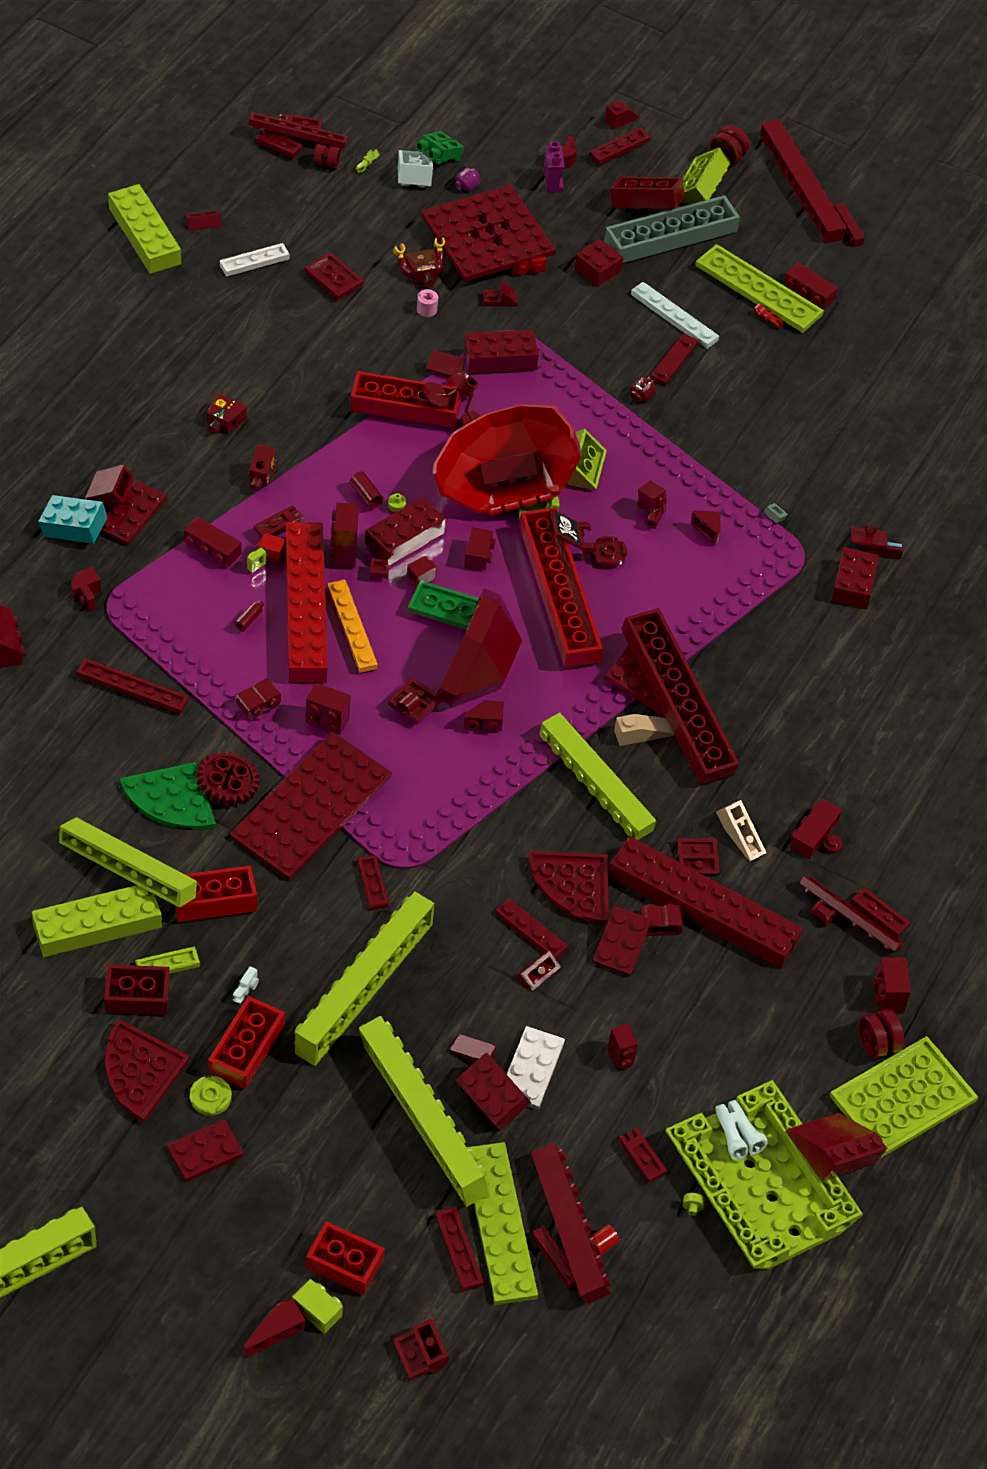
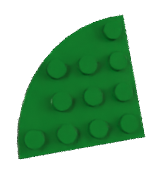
[120,762,216,830]

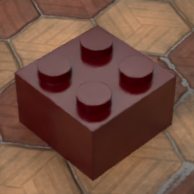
[574,239,624,287]
[305,682,351,735]
[873,958,911,1014]

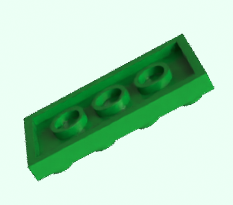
[408,580,479,630]

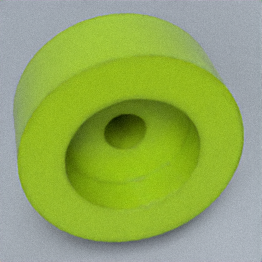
[388,493,406,512]
[683,1193,705,1216]

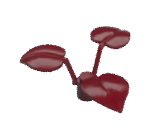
[422,372,481,426]

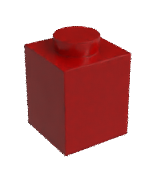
[256,533,286,564]

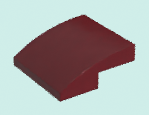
[677,838,719,875]

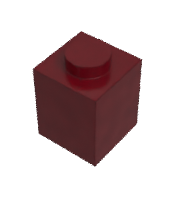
[638,480,667,512]
[406,555,436,588]

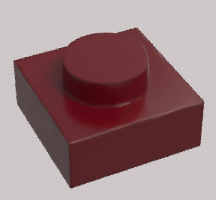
[370,558,390,579]

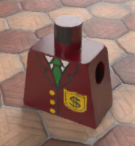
[207,393,247,434]
[249,444,277,491]

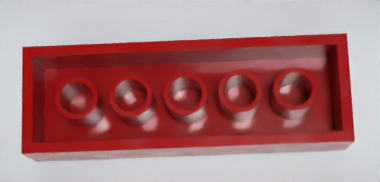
[350,371,461,428]

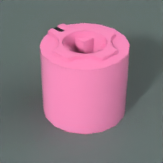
[417,290,438,317]

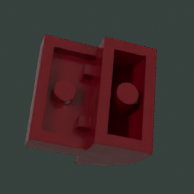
[393,1318,449,1381]

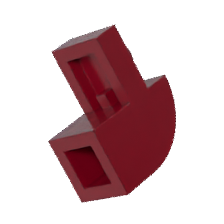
[560,136,577,169]
[71,567,101,612]

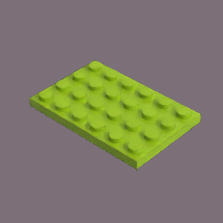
[829,1036,978,1158]

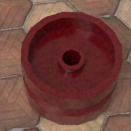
[708,125,750,168]
[858,1008,905,1060]

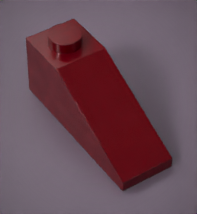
[244,1299,305,1358]

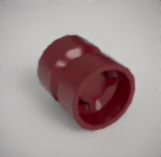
[313,144,341,169]

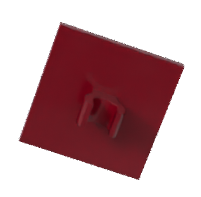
[851,523,888,548]

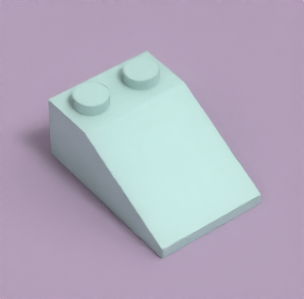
[398,150,433,188]

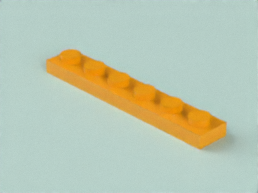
[327,580,378,673]

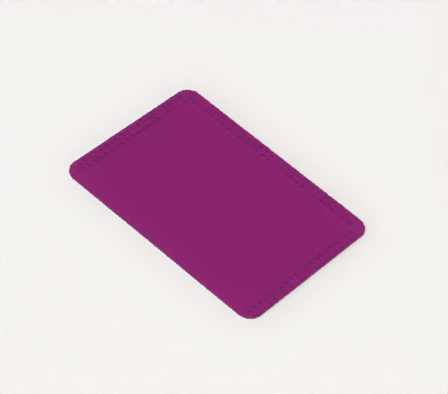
[107,330,805,869]

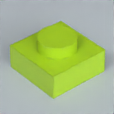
[247,548,266,573]

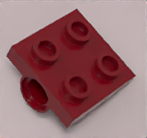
[388,678,442,725]

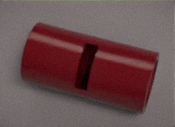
[349,471,384,509]

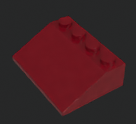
[785,1113,888,1181]

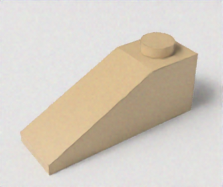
[614,714,674,746]
[716,800,767,861]

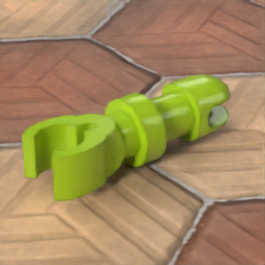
[356,149,379,173]

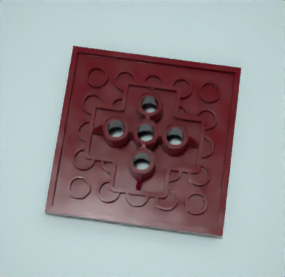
[421,185,556,282]

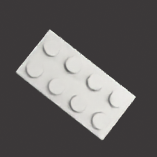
[507,1026,565,1110]

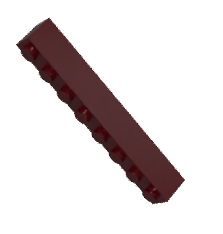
[531,1142,611,1304]

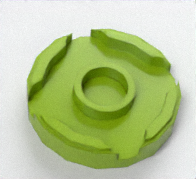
[190,1076,232,1116]

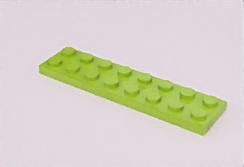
[695,244,824,333]
[466,1142,538,1305]

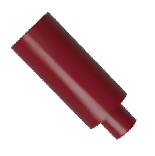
[234,600,264,632]

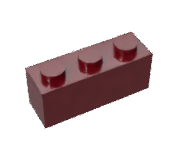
[784,263,838,310]
[184,517,242,567]
[790,798,842,859]

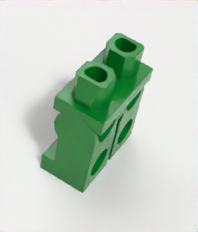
[415,131,464,164]

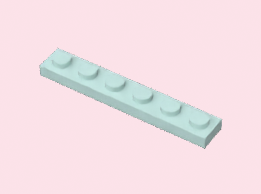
[631,282,719,349]

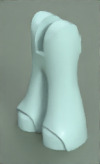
[715,1100,768,1160]

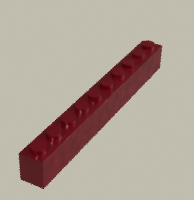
[760,119,847,244]

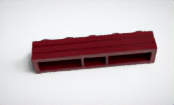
[834,203,865,247]
[532,1226,577,1290]

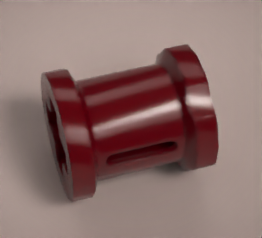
[810,900,837,926]

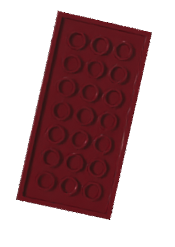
[230,731,392,881]

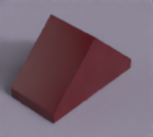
[690,510,721,545]

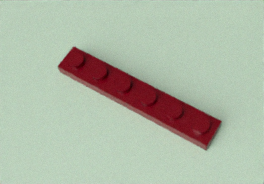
[248,112,348,149]
[77,658,189,715]
[800,876,905,952]

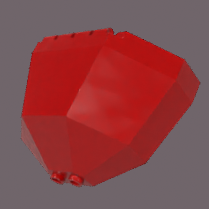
[433,404,581,516]

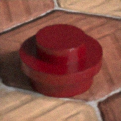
[823,835,842,853]

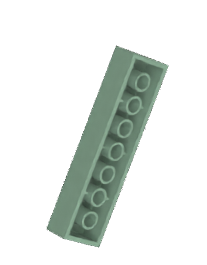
[604,195,740,263]

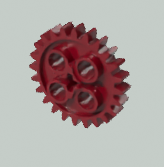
[196,750,260,807]

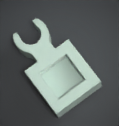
[233,966,259,1004]

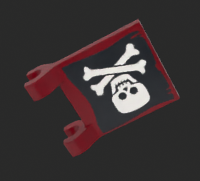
[549,508,597,558]

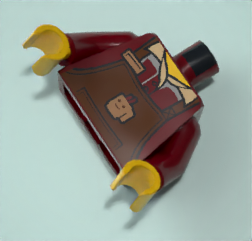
[393,238,445,287]

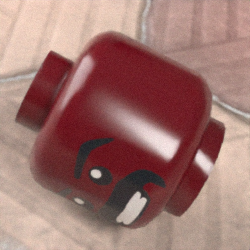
[630,377,656,403]

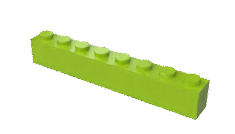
[539,712,656,840]
[59,817,197,907]

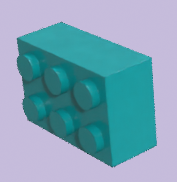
[38,495,107,544]

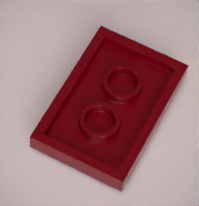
[304,252,364,300]
[593,906,652,976]
[167,1120,244,1183]

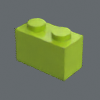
[292,1279,343,1334]

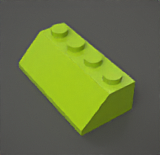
[681,147,730,205]

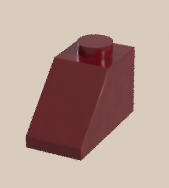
[604,100,640,129]

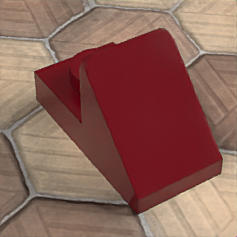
[483,281,518,307]

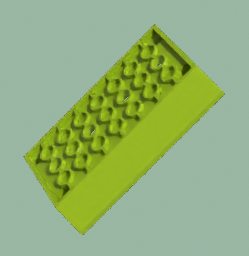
[665,1080,863,1269]

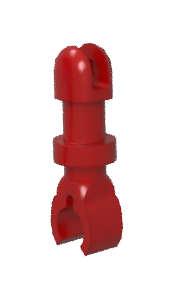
[755,304,783,329]

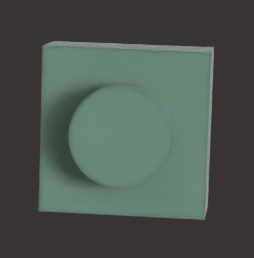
[763,503,788,523]

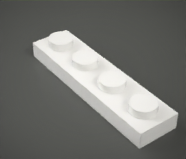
[220,243,289,277]

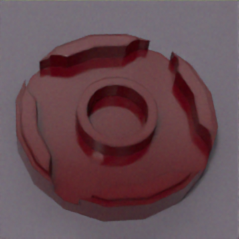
[591,536,627,568]

